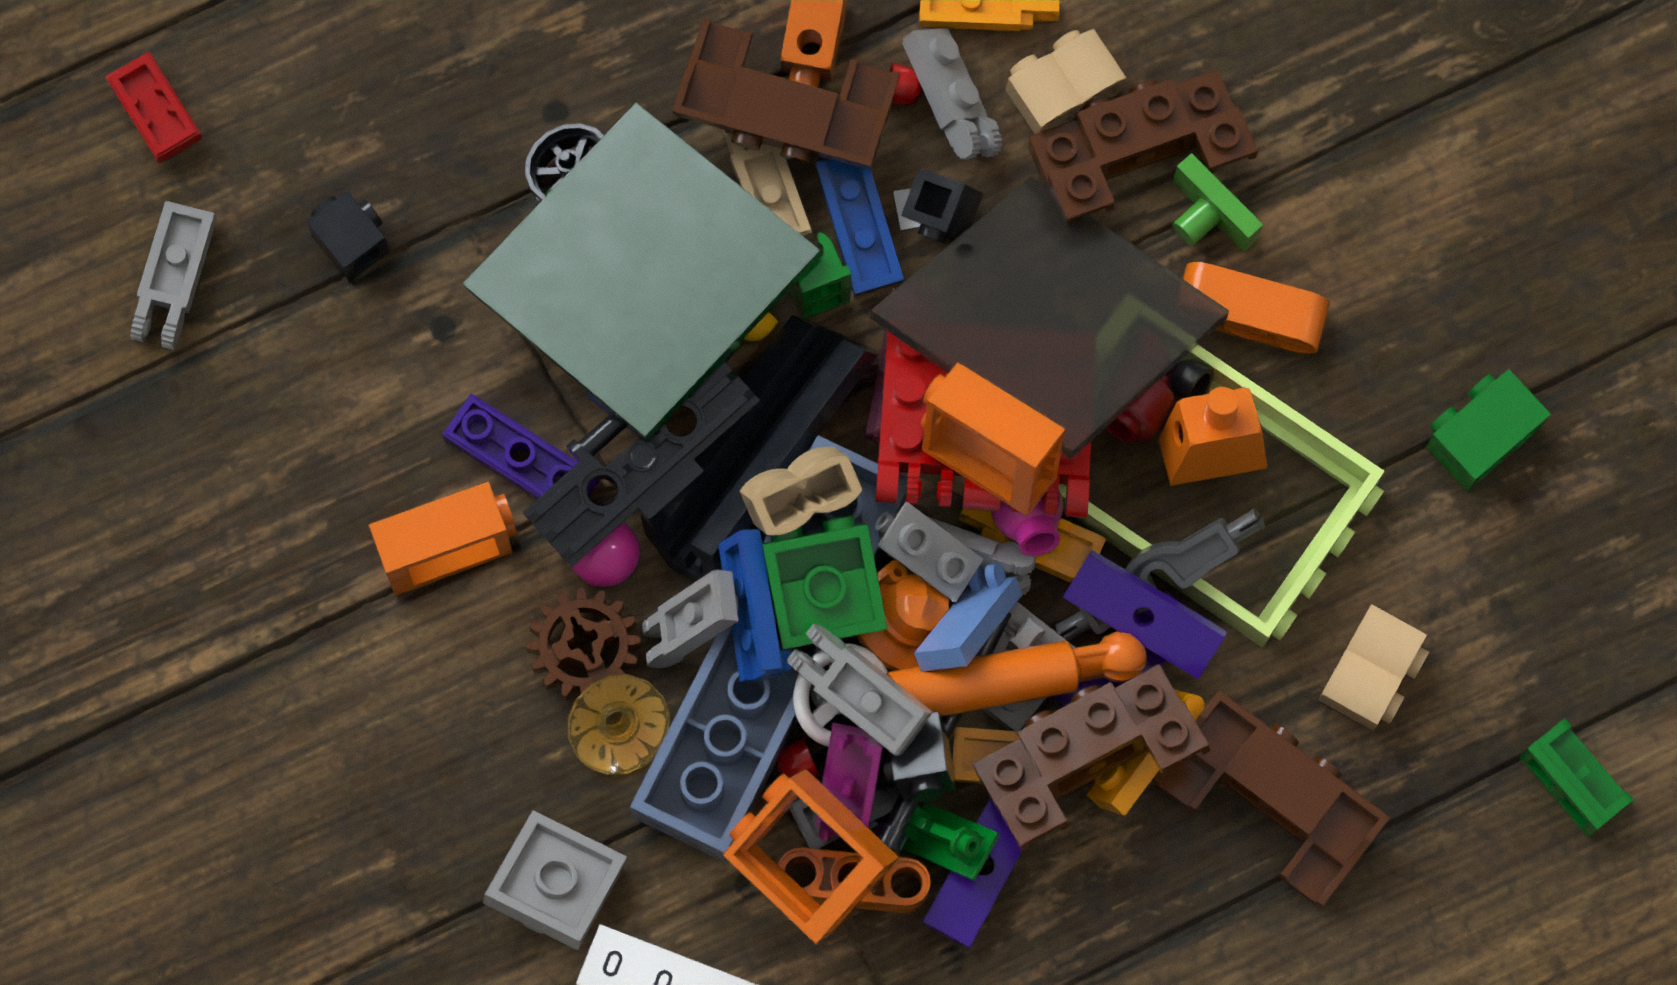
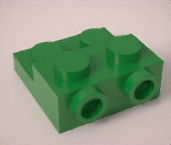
[762,515,887,649]

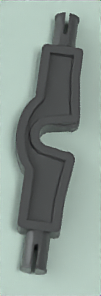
[1055,508,1265,642]

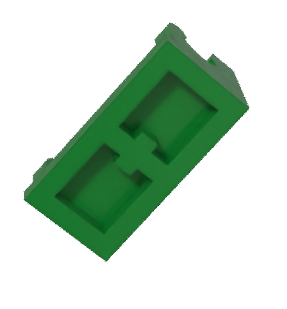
[789,232,851,320]
[1519,718,1634,838]

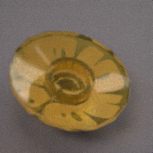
[567,674,670,775]

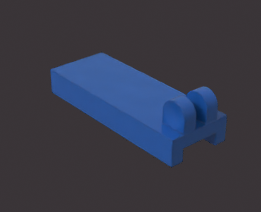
[814,159,904,296]
[718,529,793,682]

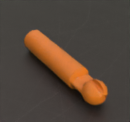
[886,631,1147,716]

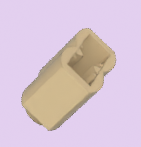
[1006,29,1126,134]
[740,447,862,535]
[1318,604,1429,730]

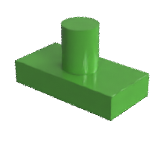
[1172,153,1263,253]

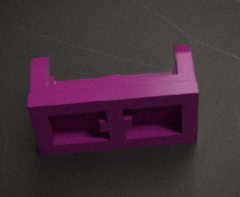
[815,723,883,848]

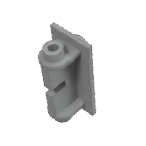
[875,502,983,603]

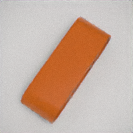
[1174,262,1330,354]
[778,848,930,913]

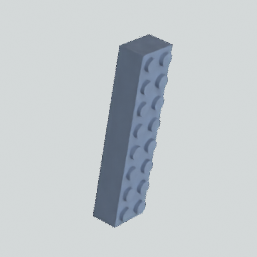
[630,435,907,863]

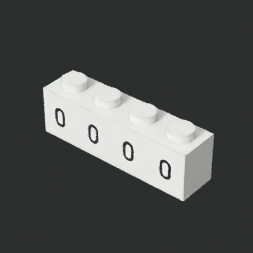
[576,924,756,985]

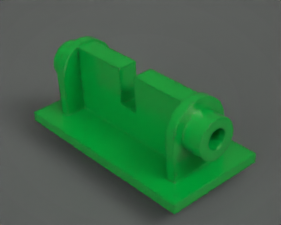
[902,802,1000,881]

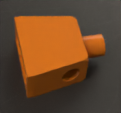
[780,0,848,88]
[1158,387,1267,486]

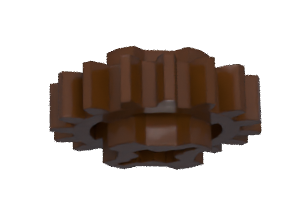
[526,587,641,703]

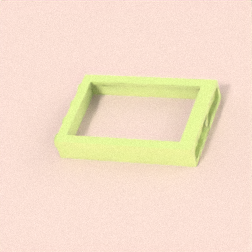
[1059,297,1385,648]

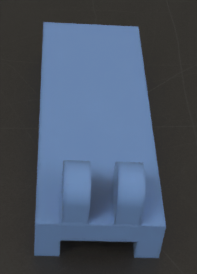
[914,563,1023,671]

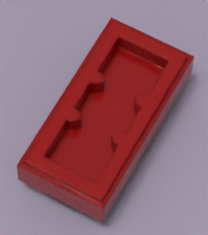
[105,52,203,164]

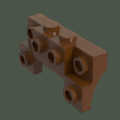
[672,18,900,171]
[1028,69,1258,226]
[973,664,1210,852]
[1152,690,1390,908]

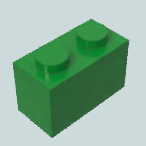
[1426,369,1551,492]

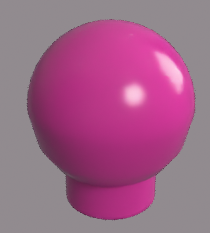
[991,490,1063,556]
[552,522,640,588]

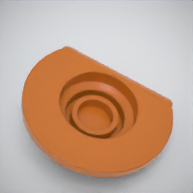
[856,559,954,671]

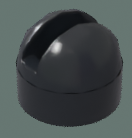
[1169,359,1214,399]

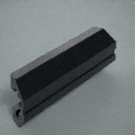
[641,315,878,582]

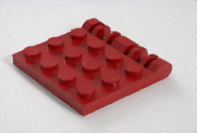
[875,322,1096,518]

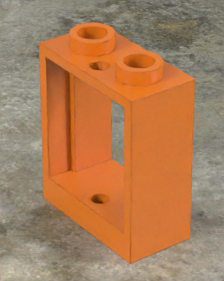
[920,362,1065,517]
[369,481,518,596]
[723,769,899,944]

